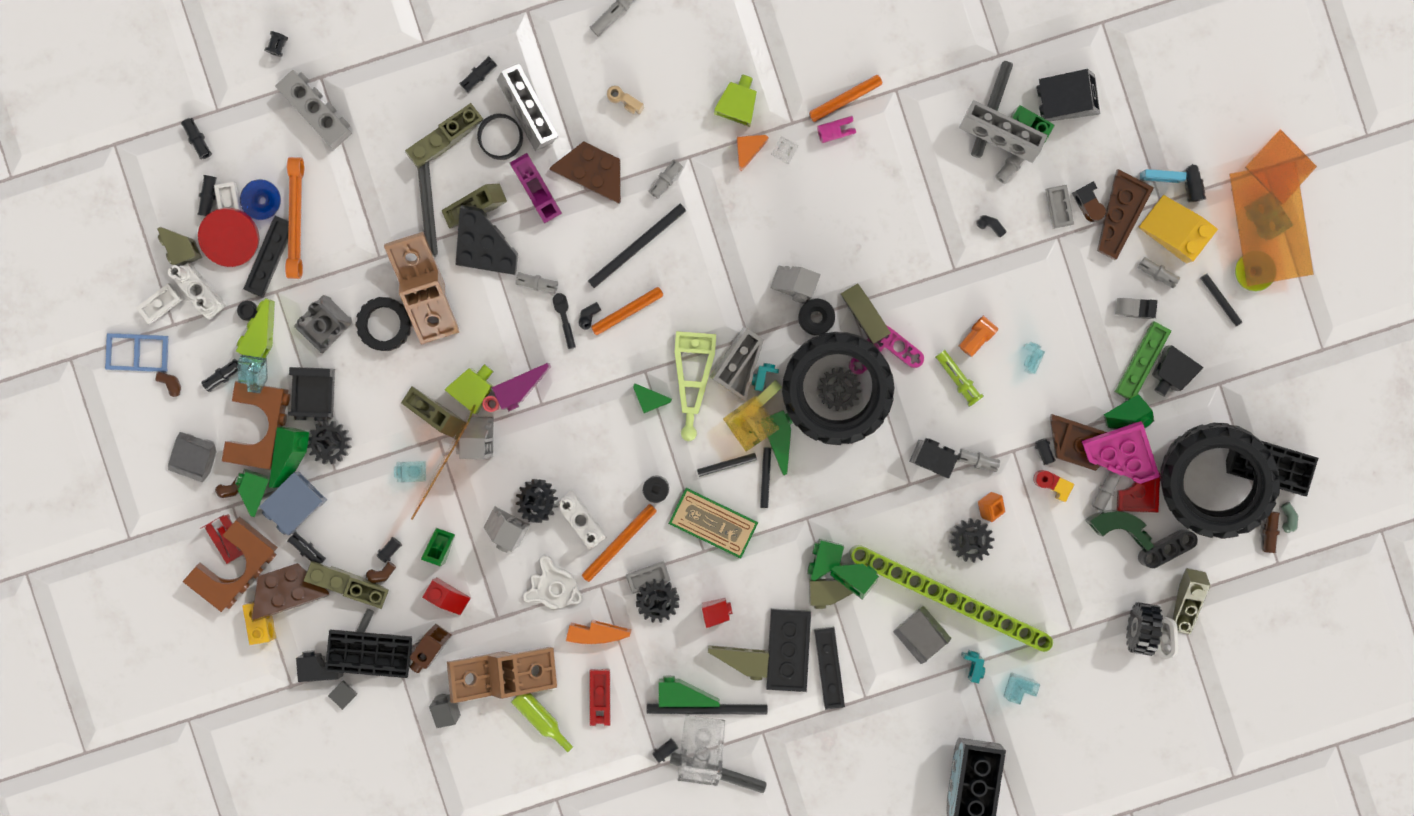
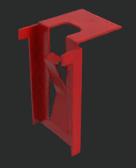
[200,514,244,564]

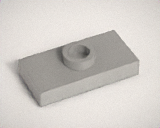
[1045,185,1074,229]
[626,561,671,594]

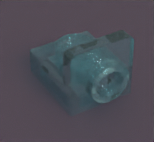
[1022,342,1045,374]
[394,461,426,482]

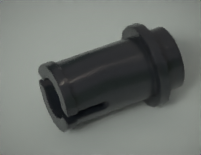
[1035,438,1056,465]
[376,537,402,563]
[652,738,679,763]

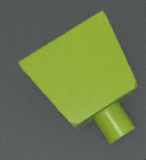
[714,75,757,127]
[445,364,494,414]

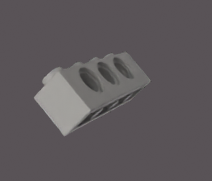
[497,64,558,151]
[275,70,352,149]
[959,100,1048,163]

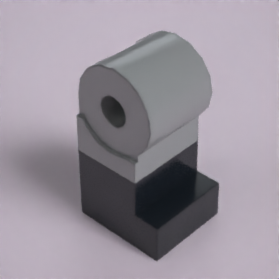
[1116,298,1158,319]

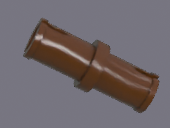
[1263,511,1280,553]

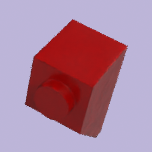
[422,577,471,615]
[702,598,733,628]

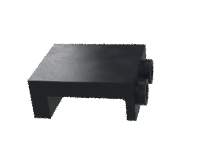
[288,367,335,421]

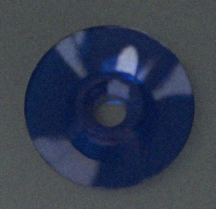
[240,179,281,220]

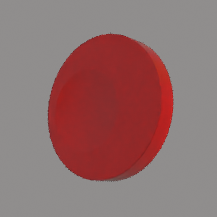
[198,208,260,267]

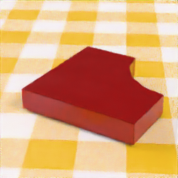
[1117,472,1160,513]

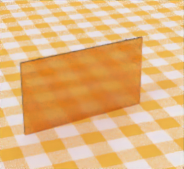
[1229,162,1314,286]
[411,405,476,520]

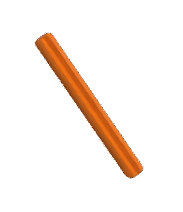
[582,504,657,582]

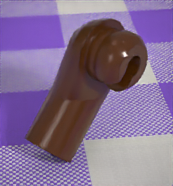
[155,372,181,397]
[215,477,238,498]
[366,561,396,584]

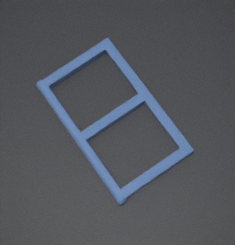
[105,333,168,372]

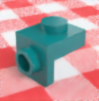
[751,363,779,391]
[961,650,985,684]

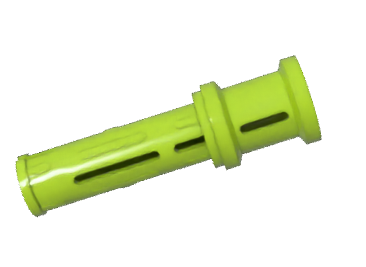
[935,350,984,407]

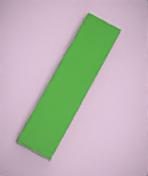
[1114,321,1172,400]

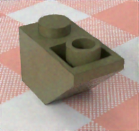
[157,227,202,266]

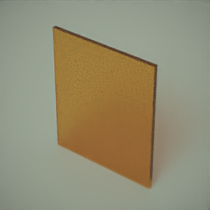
[1245,129,1317,205]

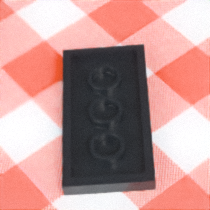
[766,608,811,692]

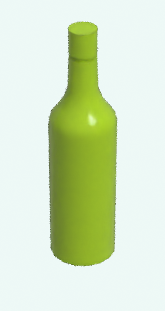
[511,693,573,752]

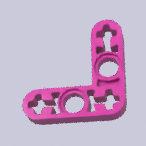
[849,325,924,375]

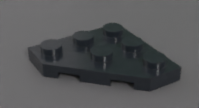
[455,205,518,275]

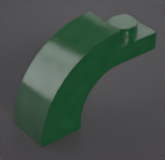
[1085,510,1154,551]

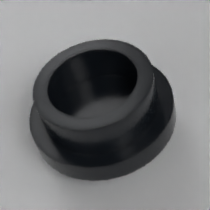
[237,300,258,321]

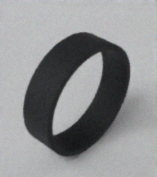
[477,113,523,160]

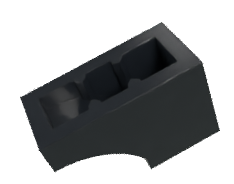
[296,650,343,682]

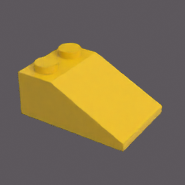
[1139,195,1218,264]

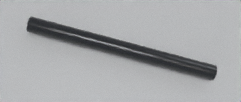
[588,203,686,288]
[647,704,768,715]

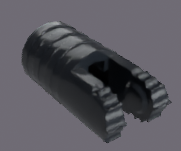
[1185,164,1206,203]

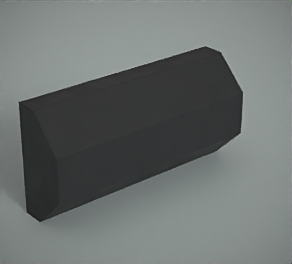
[1226,441,1319,497]
[325,629,412,678]

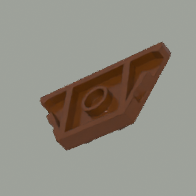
[550,141,621,204]
[1050,414,1107,471]
[251,563,329,622]

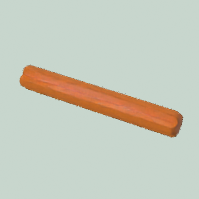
[809,75,883,122]
[591,287,663,335]

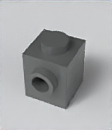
[429,694,461,728]

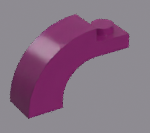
[510,153,562,223]

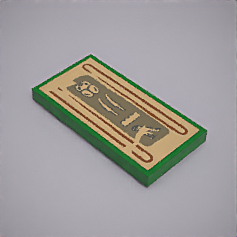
[668,487,758,559]

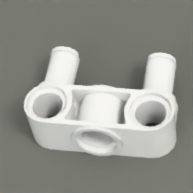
[168,262,226,320]
[556,491,607,550]

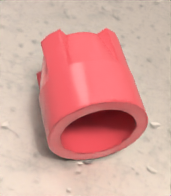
[482,396,500,412]

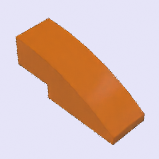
[566,620,631,644]

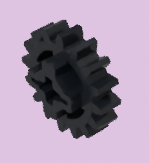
[817,367,862,411]
[307,421,352,464]
[516,479,558,523]
[949,518,995,563]
[636,579,680,623]

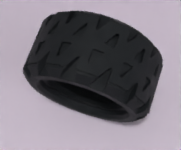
[782,332,895,445]
[1160,422,1280,539]

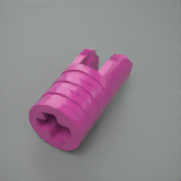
[817,116,856,143]

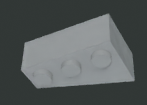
[770,265,821,304]
[710,327,764,401]
[456,417,494,459]
[484,506,530,553]

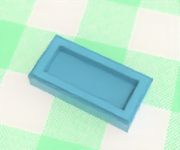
[1140,169,1187,183]

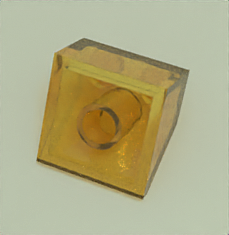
[723,396,779,452]

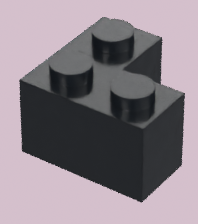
[909,438,959,479]

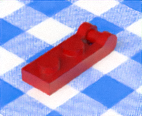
[590,669,611,726]

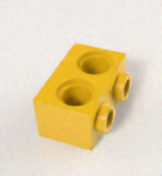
[242,601,276,645]

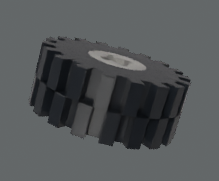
[1126,602,1163,656]

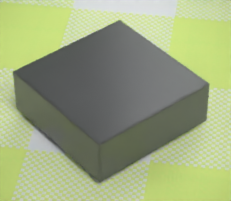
[328,680,357,710]

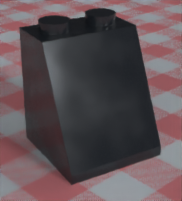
[1037,69,1100,121]

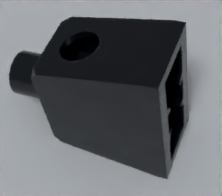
[1152,345,1204,397]

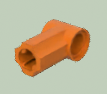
[958,315,999,357]

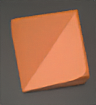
[978,492,1005,522]

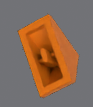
[737,135,769,171]

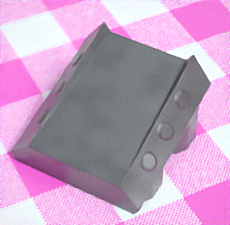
[294,295,352,353]
[168,432,217,482]
[893,606,951,664]

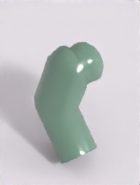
[1281,502,1298,533]

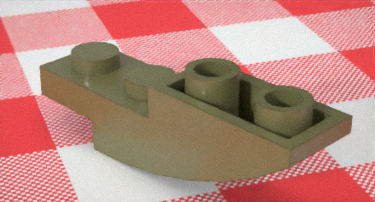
[405,103,483,169]
[304,561,389,609]

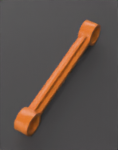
[285,157,305,279]

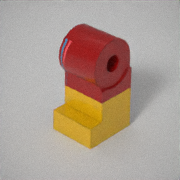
[1033,470,1075,502]

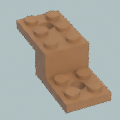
[384,232,459,345]
[447,647,557,703]

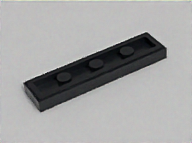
[243,215,289,298]
[814,626,845,710]

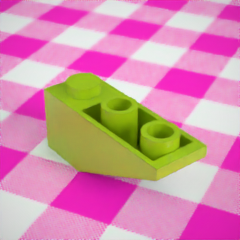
[236,298,275,364]

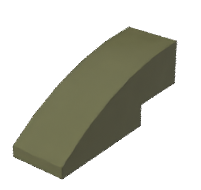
[841,283,891,344]

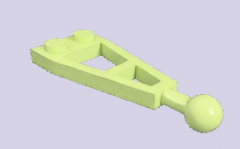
[675,331,716,441]

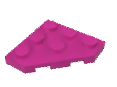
[1082,421,1160,484]

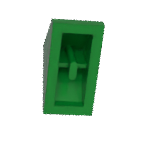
[633,383,672,413]
[421,528,455,566]

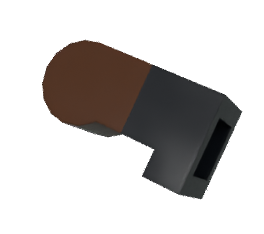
[1072,181,1106,222]

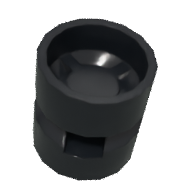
[642,475,670,503]

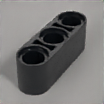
[1138,530,1198,568]

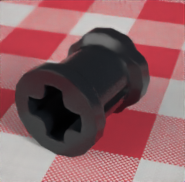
[264,31,288,57]

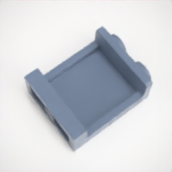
[259,472,327,535]

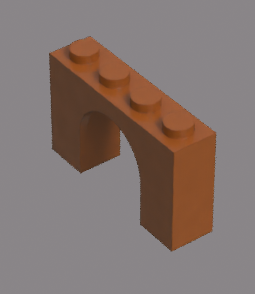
[222,381,290,470]
[182,517,278,612]

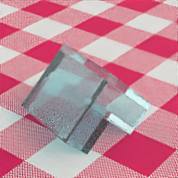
[238,355,268,393]
[1003,672,1040,705]

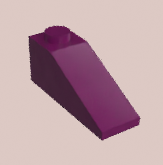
[492,363,551,412]

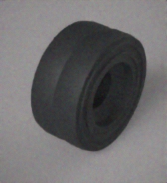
[798,298,835,335]

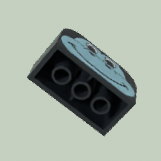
[946,737,1006,816]

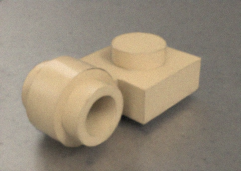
[607,86,644,114]

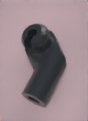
[976,215,1007,237]
[578,302,602,330]

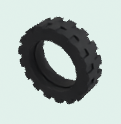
[355,297,412,351]

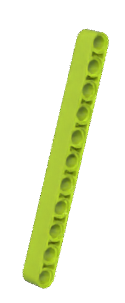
[850,545,1053,652]

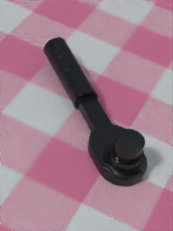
[553,293,576,349]

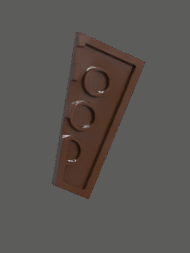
[1097,169,1154,260]

